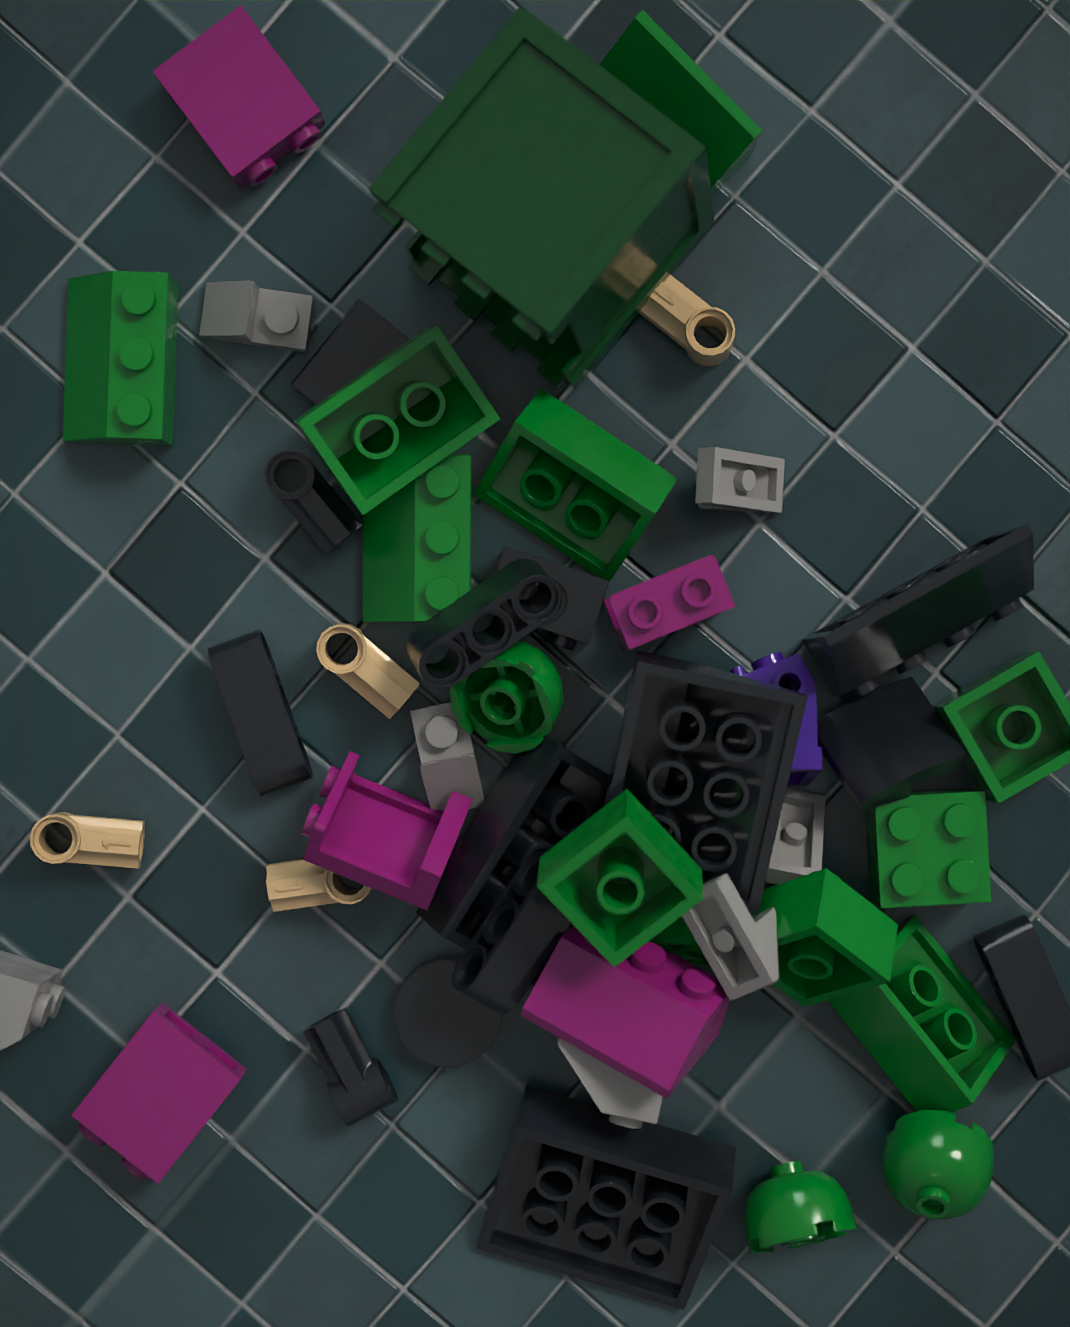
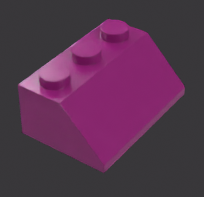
[521,925,730,1099]

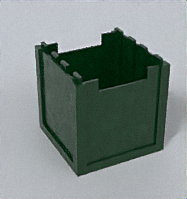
[368,6,714,390]

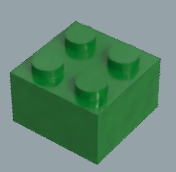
[932,651,1070,804]
[865,788,992,908]
[537,789,704,967]
[750,868,898,1007]

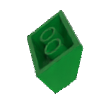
[599,10,763,196]
[63,271,179,446]
[294,325,500,515]
[473,388,678,581]
[363,455,472,623]
[828,914,1016,1113]

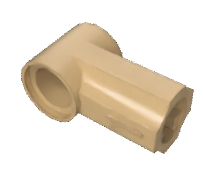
[639,275,735,366]
[316,623,420,719]
[30,812,145,869]
[266,859,373,912]

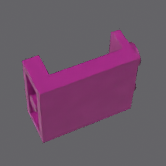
[152,5,325,189]
[603,555,736,651]
[301,751,473,910]
[71,1002,247,1184]

